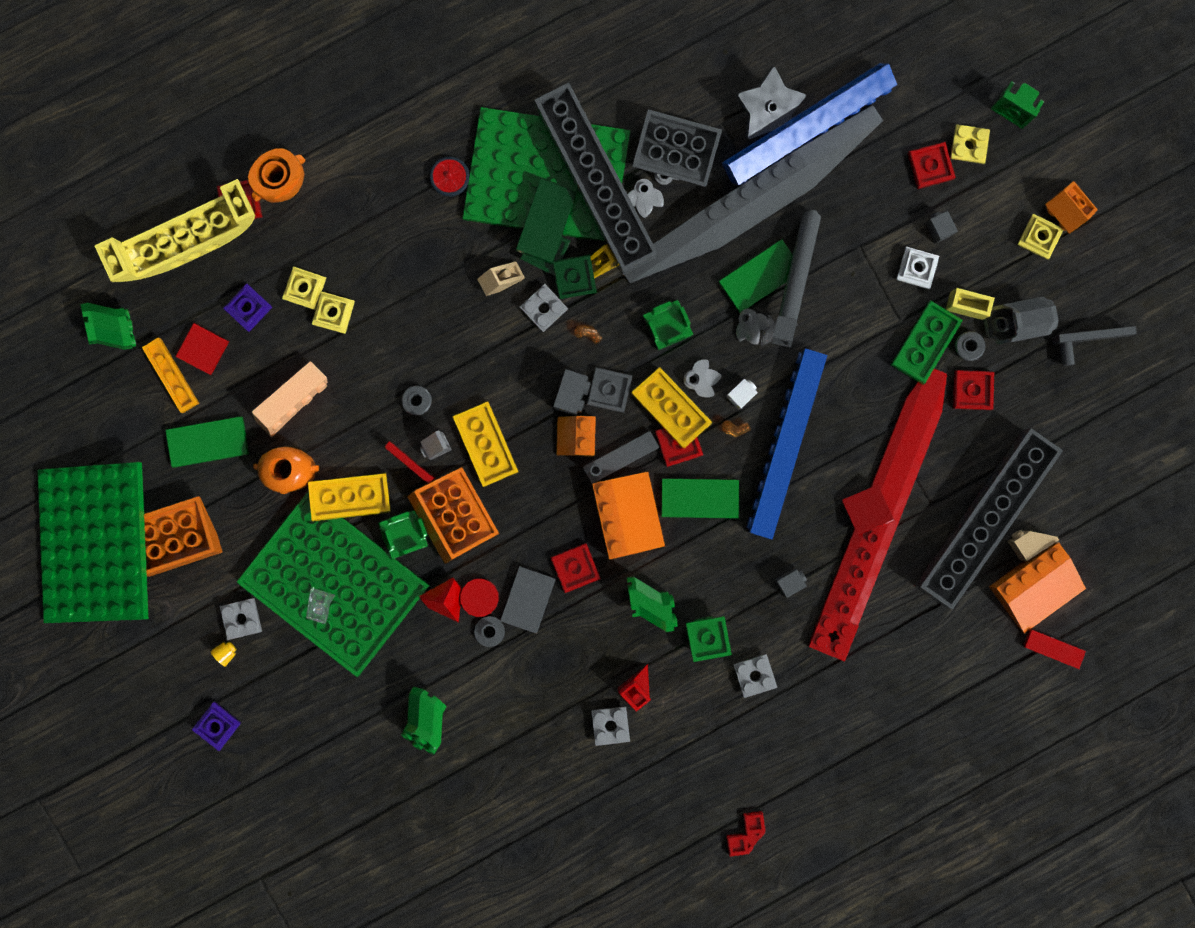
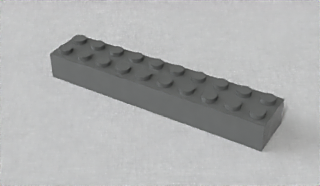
[534,82,658,275]
[914,428,1063,610]

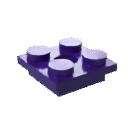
[223,284,272,332]
[192,702,241,751]

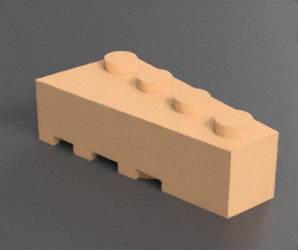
[252,361,328,438]

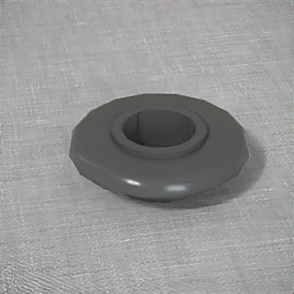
[955,331,986,361]
[401,385,432,416]
[474,616,505,647]

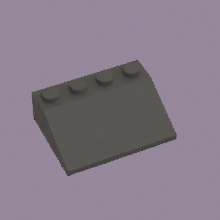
[632,109,722,187]

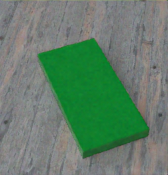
[718,240,793,313]
[891,300,963,385]
[166,417,249,468]
[662,479,739,518]

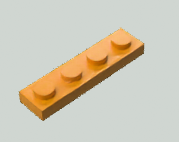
[142,338,199,413]

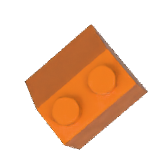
[1045,181,1098,234]
[557,416,596,456]

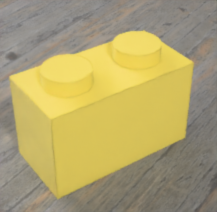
[946,288,994,320]

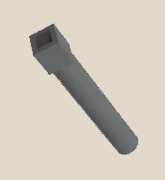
[772,210,821,348]

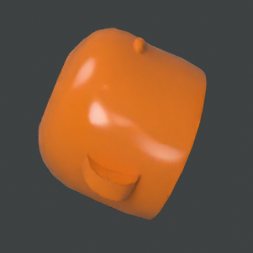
[248,148,305,203]
[253,447,319,494]

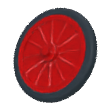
[430,157,470,197]

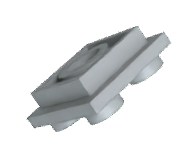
[520,284,568,332]
[220,598,262,640]
[733,654,777,698]
[592,706,630,746]

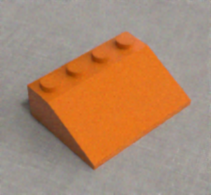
[408,467,499,564]
[592,472,665,559]
[144,496,222,577]
[989,542,1086,634]

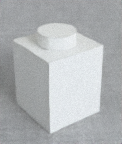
[726,379,758,410]

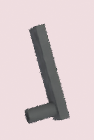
[1052,326,1137,366]
[583,431,659,484]

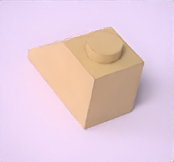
[477,262,525,296]
[1008,530,1059,561]

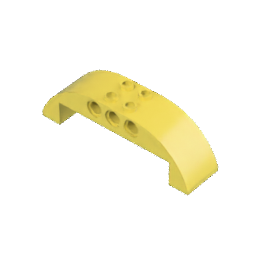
[95,179,255,282]

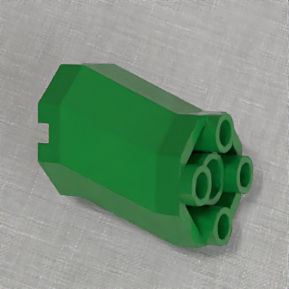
[80,303,136,350]
[627,577,678,632]
[401,687,447,755]

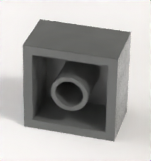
[554,369,591,416]

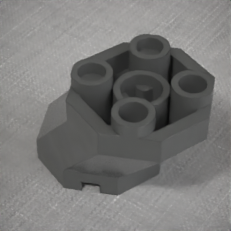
[984,297,1059,345]

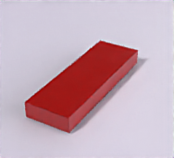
[385,441,436,484]
[1023,629,1086,669]

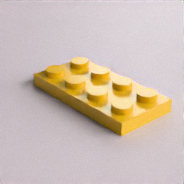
[632,367,712,449]
[453,402,519,487]
[308,474,390,521]

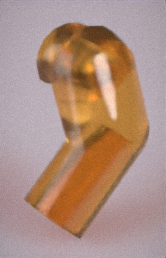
[574,325,603,344]
[722,420,751,437]

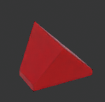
[420,577,462,623]
[618,664,651,712]

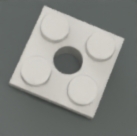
[896,247,939,289]

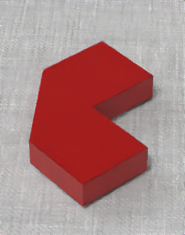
[726,811,765,857]

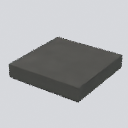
[587,367,632,413]

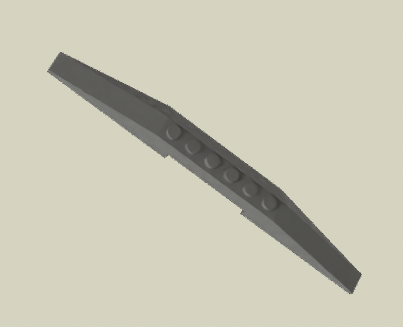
[624,105,883,283]

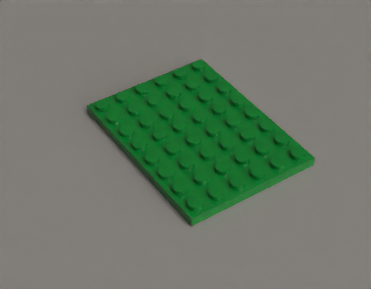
[463,107,630,242]
[38,462,149,623]
[237,491,430,677]

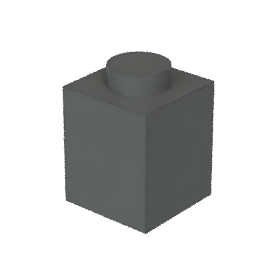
[926,211,958,244]
[775,569,807,598]

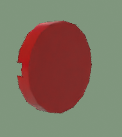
[460,579,499,617]

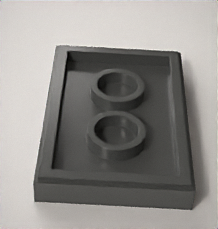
[501,566,556,634]

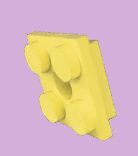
[950,124,990,164]
[1017,214,1063,260]
[282,267,326,310]
[312,292,355,334]

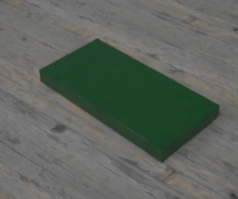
[516,179,577,264]

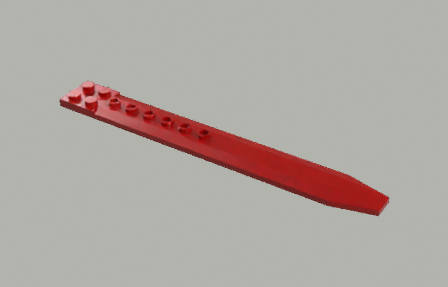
[808,369,947,661]

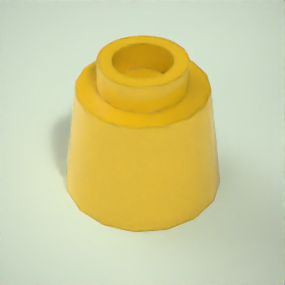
[210,641,237,667]

